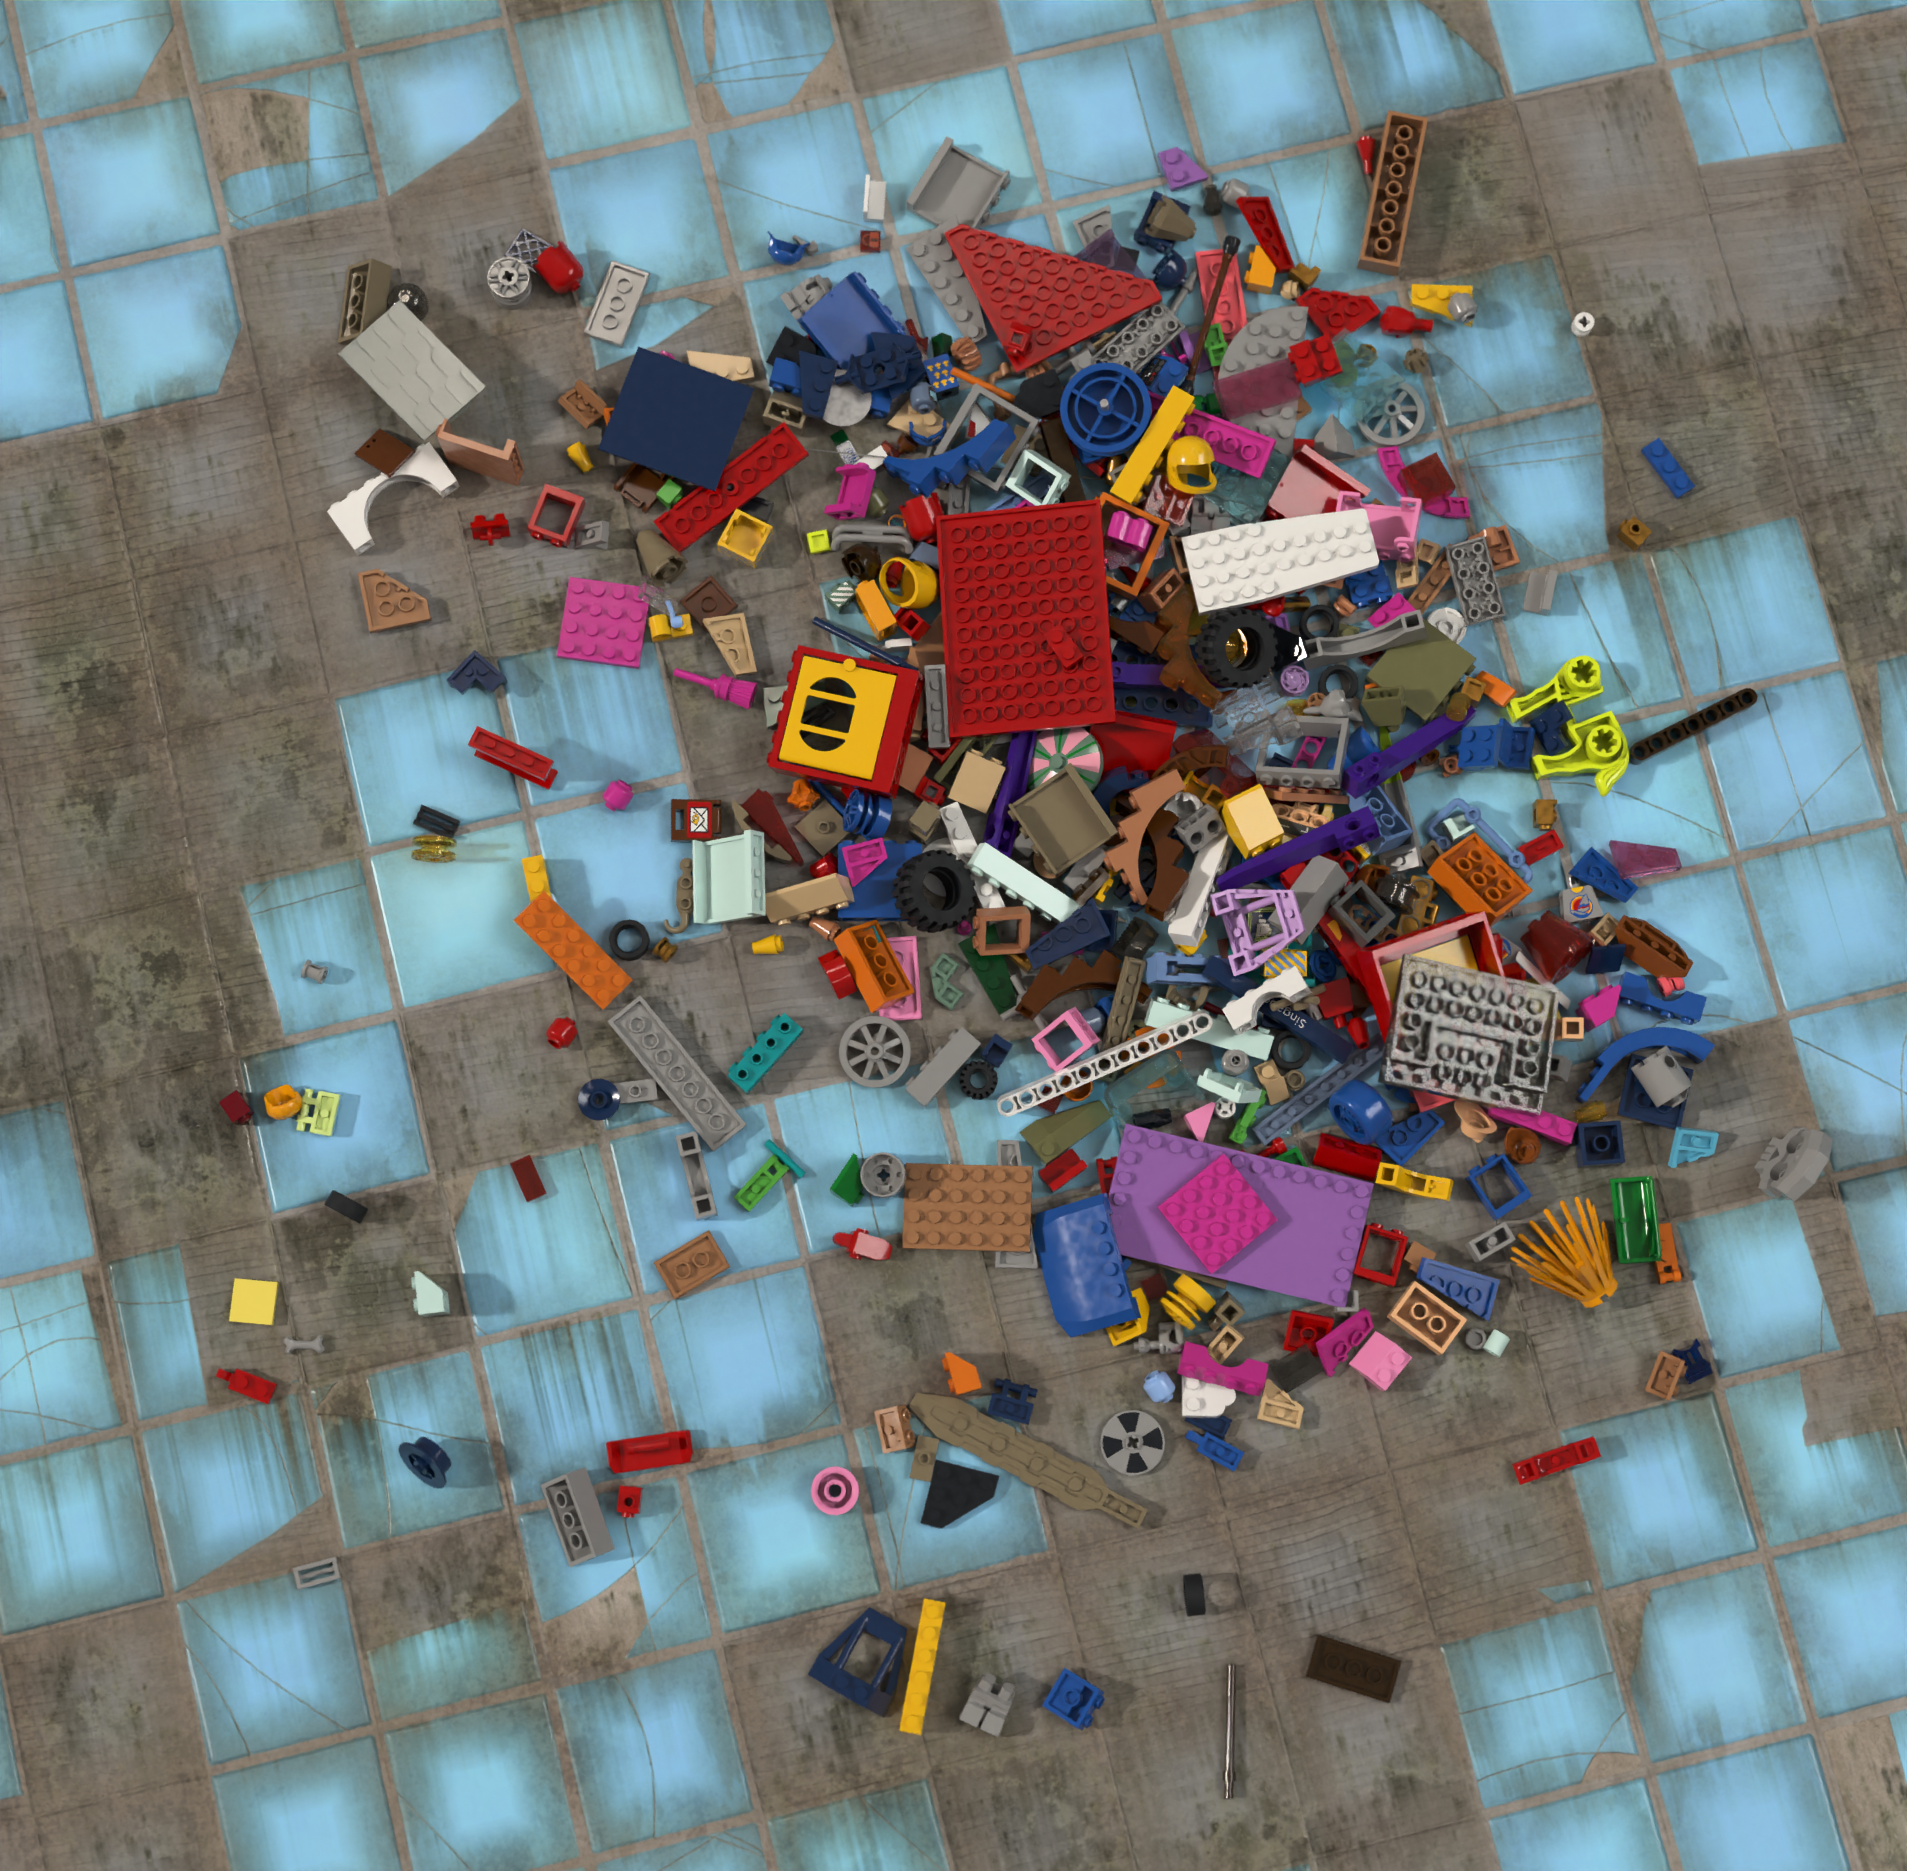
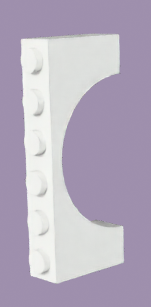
[327,442,460,556]

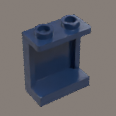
[1133,191,1191,256]

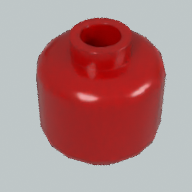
[546,1017,578,1049]

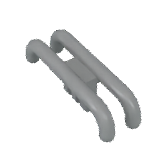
[831,524,913,554]

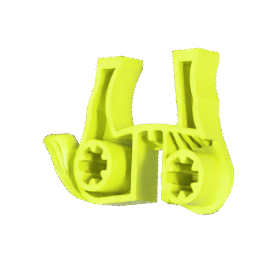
[1506,656,1629,797]

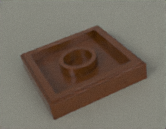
[680,575,738,633]

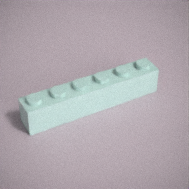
[967,842,1082,925]
[1144,996,1274,1061]

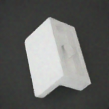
[863,174,886,223]

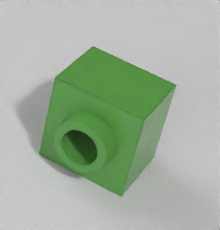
[656,479,683,510]

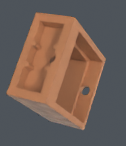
[972,906,1031,956]

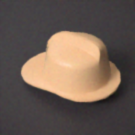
[1454,1098,1497,1143]

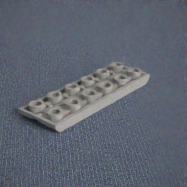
[1069,302,1186,380]

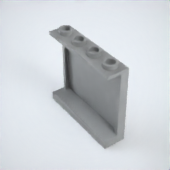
[906,137,1011,230]

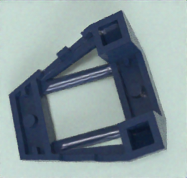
[808,1607,907,1717]

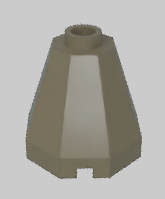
[1145,194,1197,242]

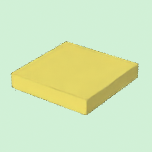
[229,1278,279,1325]

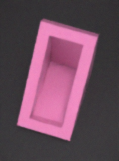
[1183,1102,1216,1142]

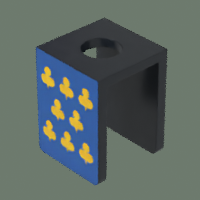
[923,354,959,401]

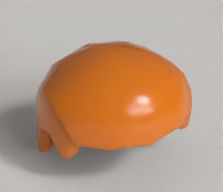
[1061,1070,1093,1101]

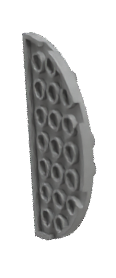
[1218,306,1308,465]

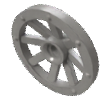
[1355,379,1425,447]
[839,1016,911,1088]

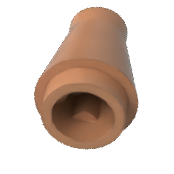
[809,915,842,942]

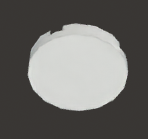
[1426,607,1467,644]

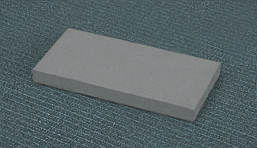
[584,260,650,348]

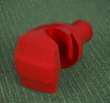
[1379,306,1433,338]

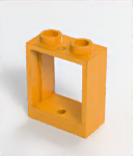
[855,579,897,642]

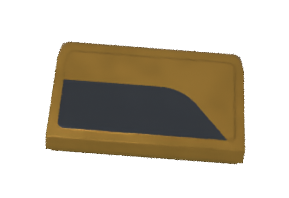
[1282,596,1311,613]

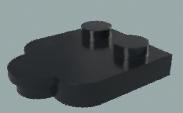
[766,326,818,368]
[1014,368,1064,419]

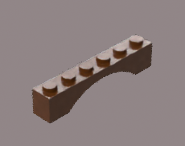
[1109,615,1166,654]

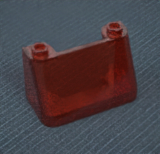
[1172,728,1258,799]

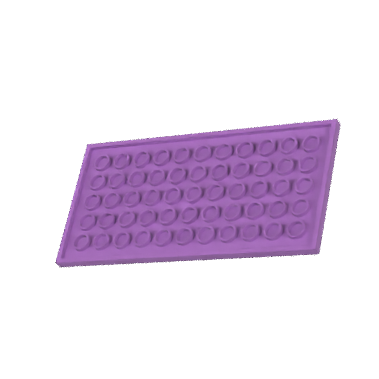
[1108,1124,1374,1307]

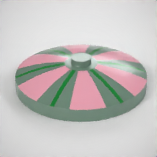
[1027,727,1103,793]

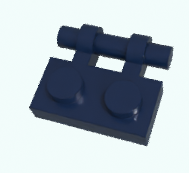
[987,1378,1038,1425]

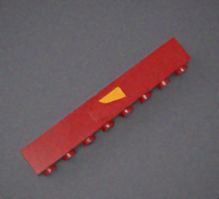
[1278,862,1373,1006]

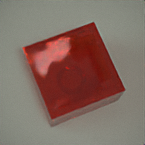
[1397,452,1456,509]

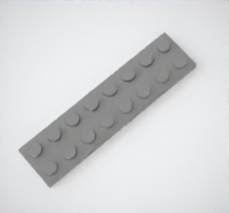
[607,995,747,1152]

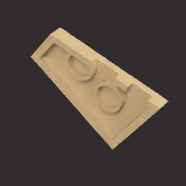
[687,351,755,383]
[703,613,757,677]

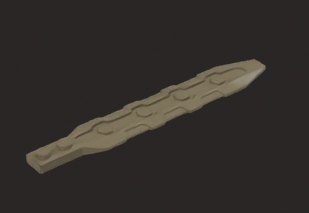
[909,1392,1148,1529]

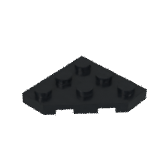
[1237,622,1310,678]
[921,1460,999,1529]

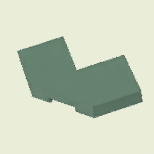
[930,953,964,1011]

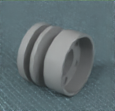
[487,257,534,310]
[860,1152,907,1198]

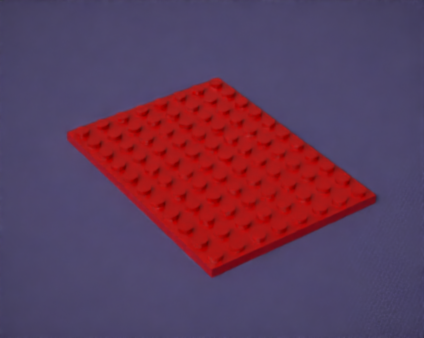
[936,499,1116,739]

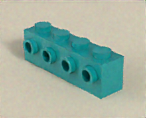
[728,1013,804,1095]

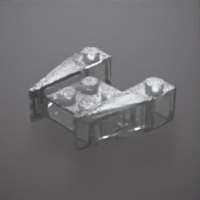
[1210,668,1304,757]

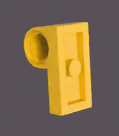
[649,614,693,643]

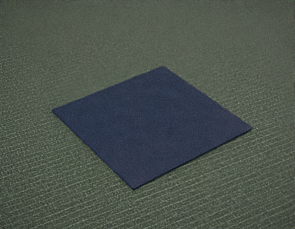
[598,347,754,492]

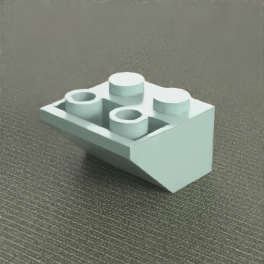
[411,1271,450,1317]

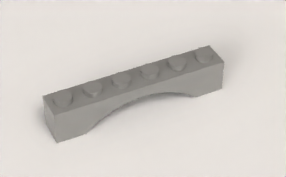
[1303,609,1427,671]

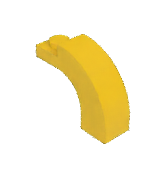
[1376,1162,1454,1201]

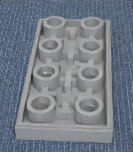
[1444,536,1506,626]

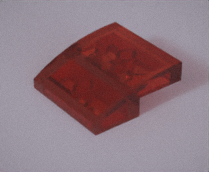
[1142,473,1195,527]

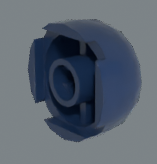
[1149,250,1187,291]

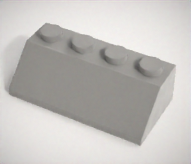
[541,1467,615,1567]

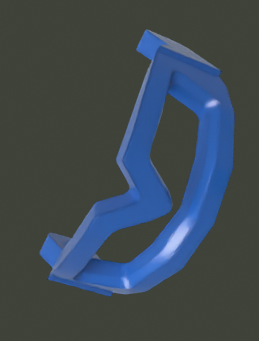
[909,420,947,447]

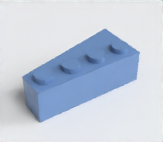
[1340,784,1413,856]

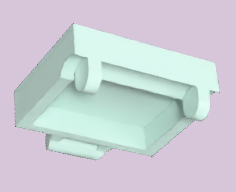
[1196,1068,1262,1103]

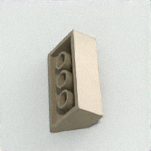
[338,258,392,345]

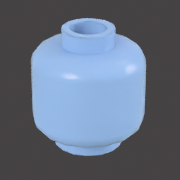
[1143,1370,1175,1403]

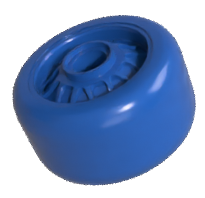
[1329,1079,1393,1145]

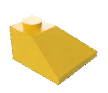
[1106,1287,1150,1346]

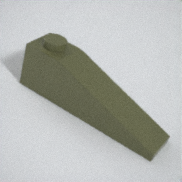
[1020,1100,1112,1166]

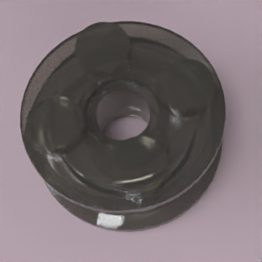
[1374,874,1420,915]

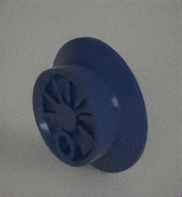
[398,1437,451,1489]

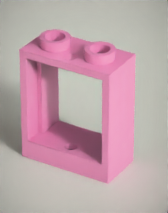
[1031,1007,1100,1072]

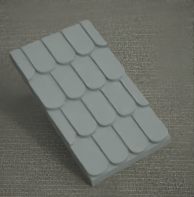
[338,300,486,441]

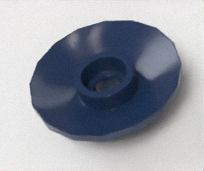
[578,1079,620,1121]

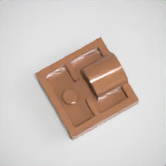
[1466,525,1520,572]

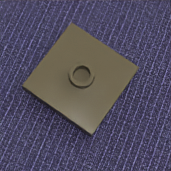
[795,799,850,858]

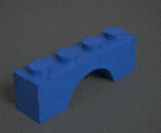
[1618,972,1707,1025]

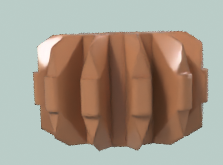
[951,336,982,373]

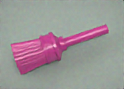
[673,668,757,709]

